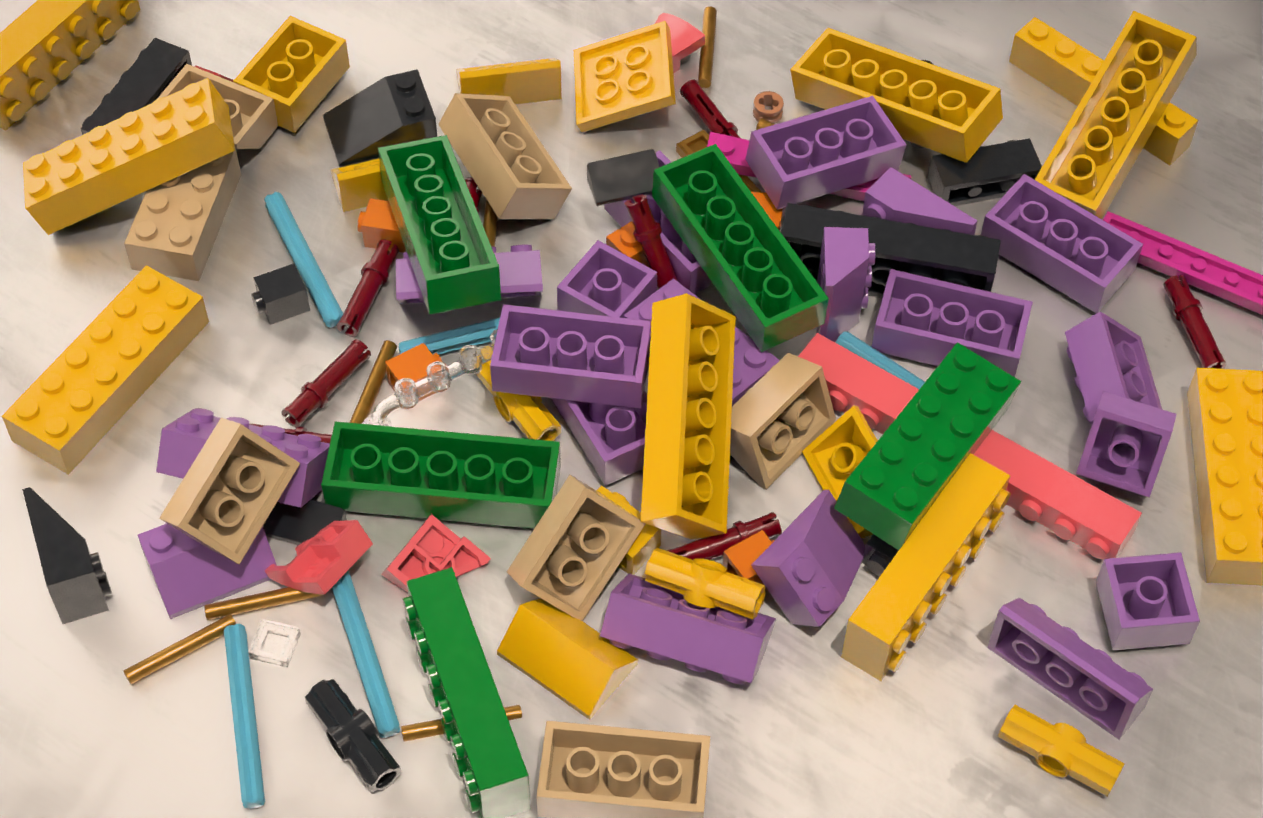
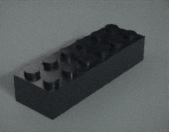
[781,203,1001,298]

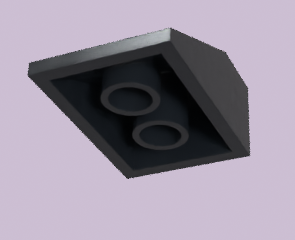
[323,69,437,168]
[22,487,112,624]

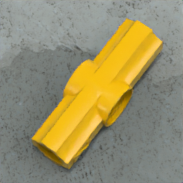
[474,350,562,441]
[644,548,766,619]
[997,704,1125,797]

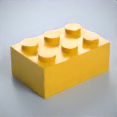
[233,16,350,133]

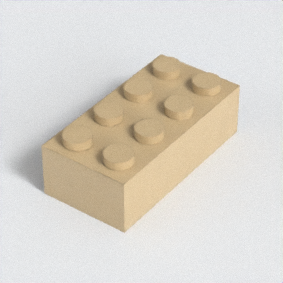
[438,93,572,219]
[124,148,241,281]
[536,721,711,818]

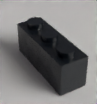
[928,138,1042,206]

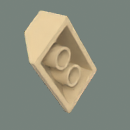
[156,64,278,149]
[730,353,836,489]
[159,418,300,564]
[507,475,645,621]

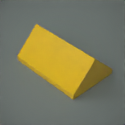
[456,58,562,104]
[330,158,388,212]
[802,405,878,539]
[497,598,639,720]

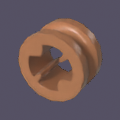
[753,91,784,124]

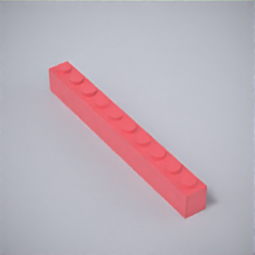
[798,333,1142,559]

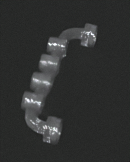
[363,329,498,426]

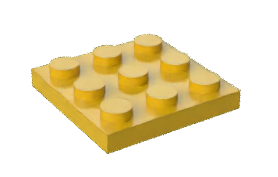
[573,21,676,132]

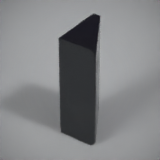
[587,149,659,206]
[263,500,347,545]

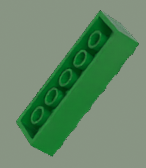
[378,135,501,315]
[652,144,829,353]
[834,342,1022,550]
[321,421,561,529]
[402,567,531,818]

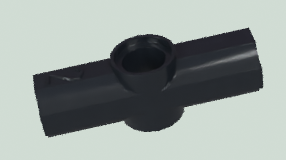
[305,679,401,792]

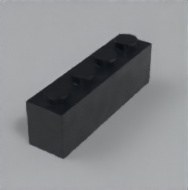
[80,38,192,135]

